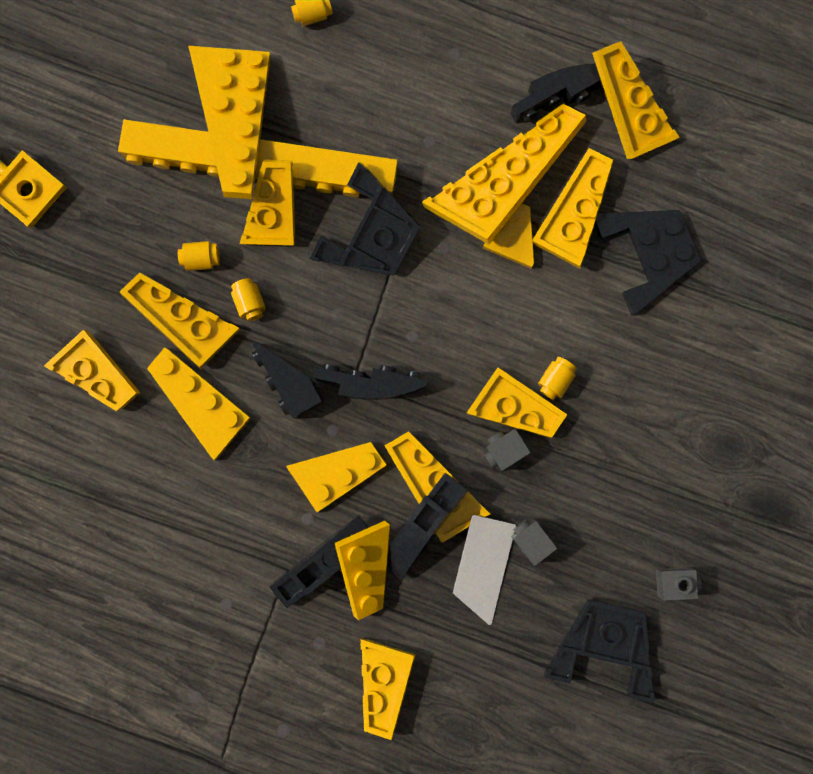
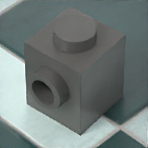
[484,429,530,471]
[511,519,557,566]
[655,567,701,601]

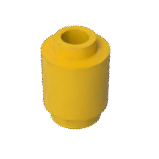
[291,0,333,27]
[178,241,220,271]
[231,278,266,322]
[538,357,577,400]

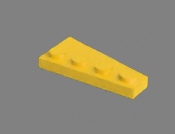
[592,42,680,159]
[532,148,613,269]
[120,273,240,369]
[147,347,251,461]
[385,431,490,543]

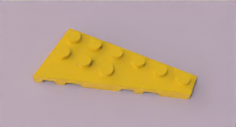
[189,46,271,199]
[422,104,586,244]

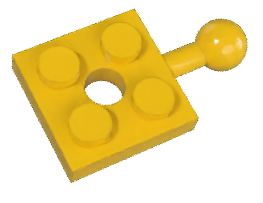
[0,150,67,228]

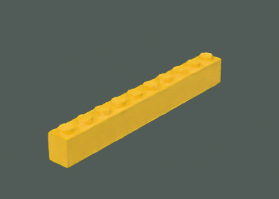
[118,119,398,199]

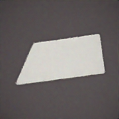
[453,515,516,625]

